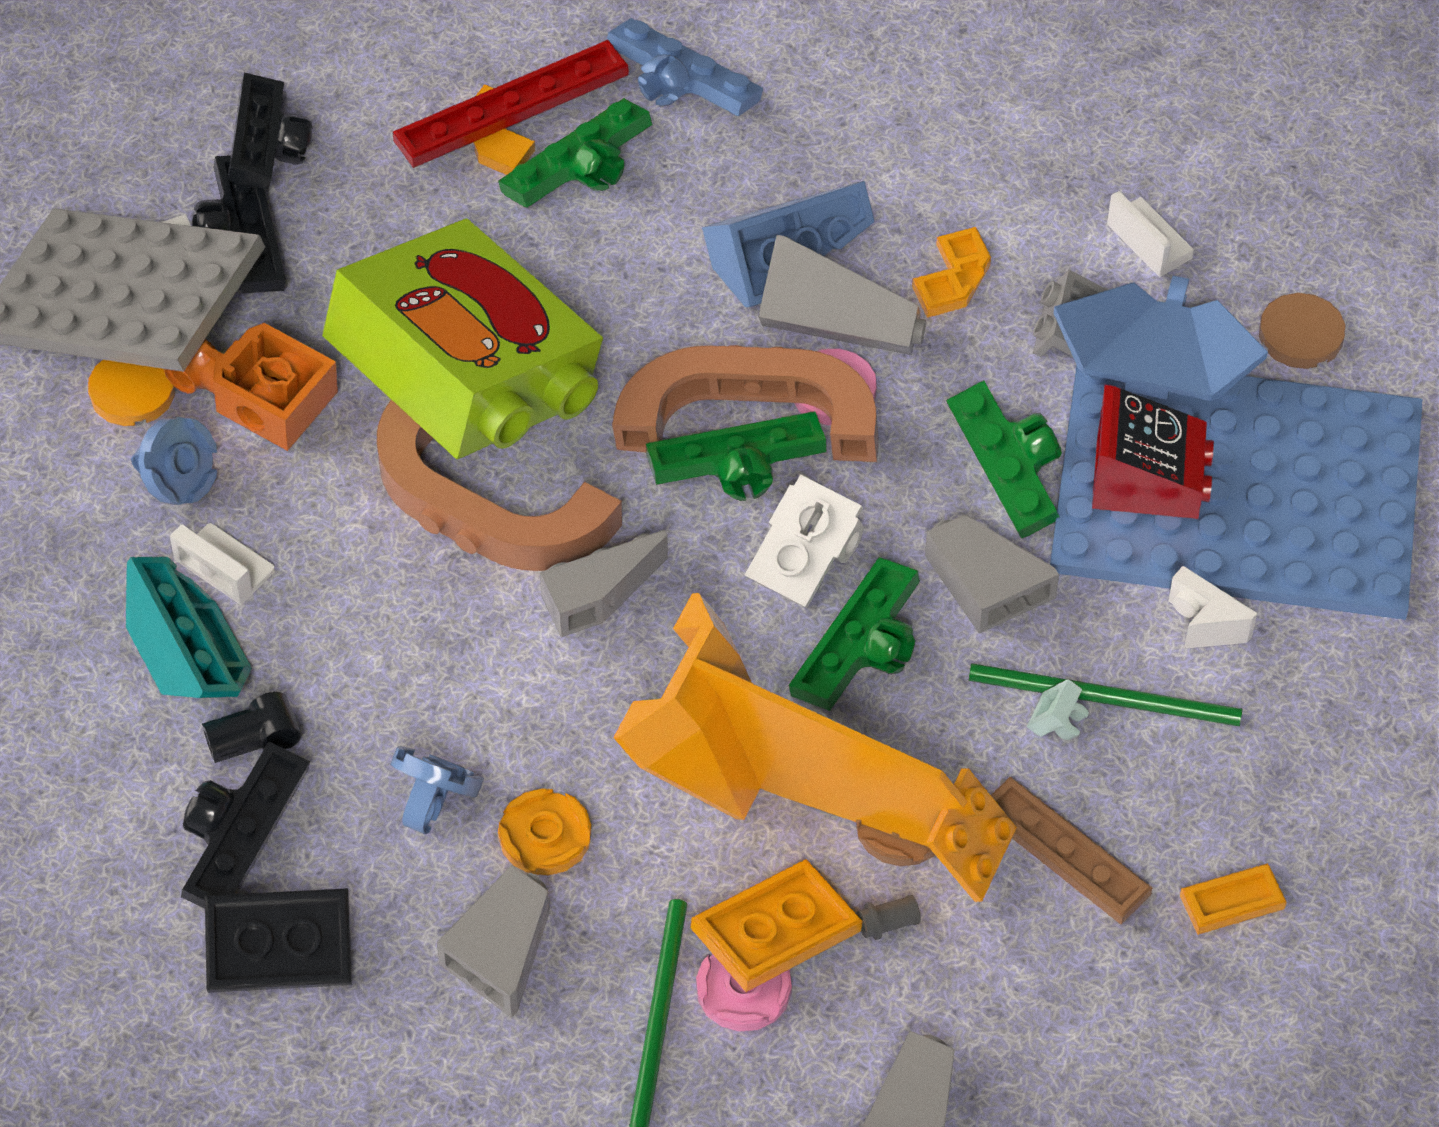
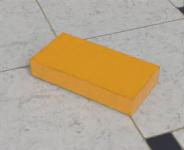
[1180,863,1287,935]

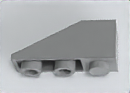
[540,530,668,637]

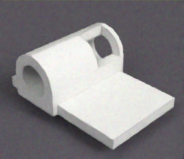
[745,474,864,608]

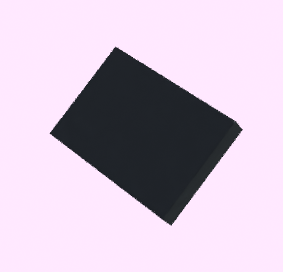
[205,888,352,993]

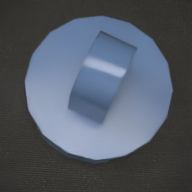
[131,416,217,505]
[390,746,484,835]

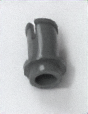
[857,895,921,940]

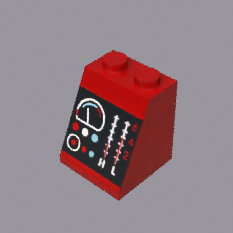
[1092,385,1214,519]

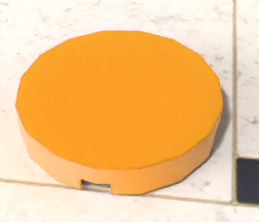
[88,360,175,426]
[498,788,592,876]

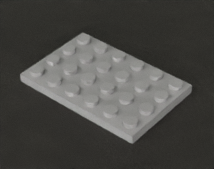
[0,208,265,372]

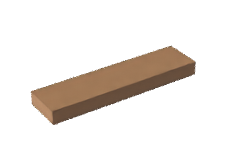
[991,777,1153,924]

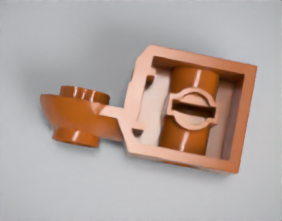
[164,323,338,451]

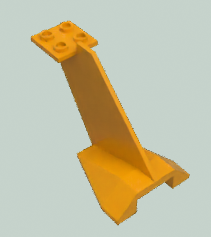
[613,593,1017,902]

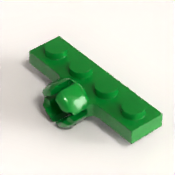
[498,98,653,208]
[946,380,1062,539]
[646,411,827,501]
[788,557,920,711]

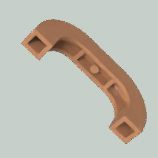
[612,345,879,462]
[377,400,622,571]

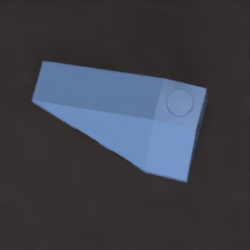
[702,181,875,307]

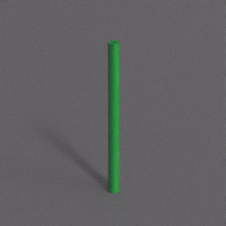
[968,663,1243,727]
[629,899,687,1127]

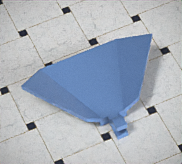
[1053,276,1268,401]

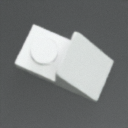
[1168,566,1257,648]

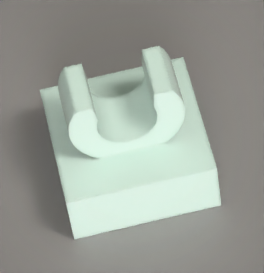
[1027,679,1089,740]

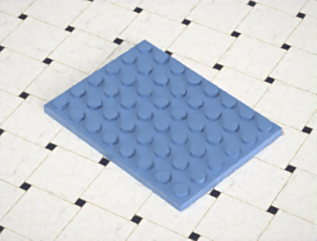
[1050,365,1423,620]

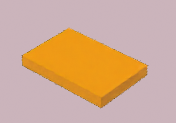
[690,859,863,992]

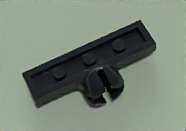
[227,72,313,190]
[192,155,286,293]
[181,742,310,909]

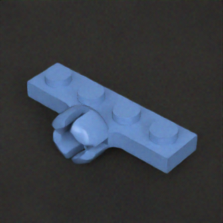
[607,18,763,116]

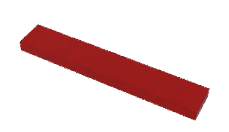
[393,40,629,168]

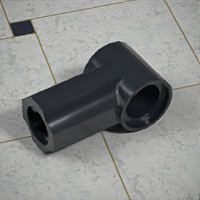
[202,692,301,763]

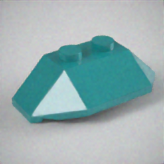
[126,557,252,698]

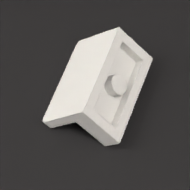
[1107,191,1194,277]
[170,523,275,605]

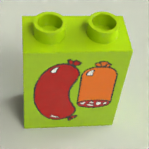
[322,218,603,460]

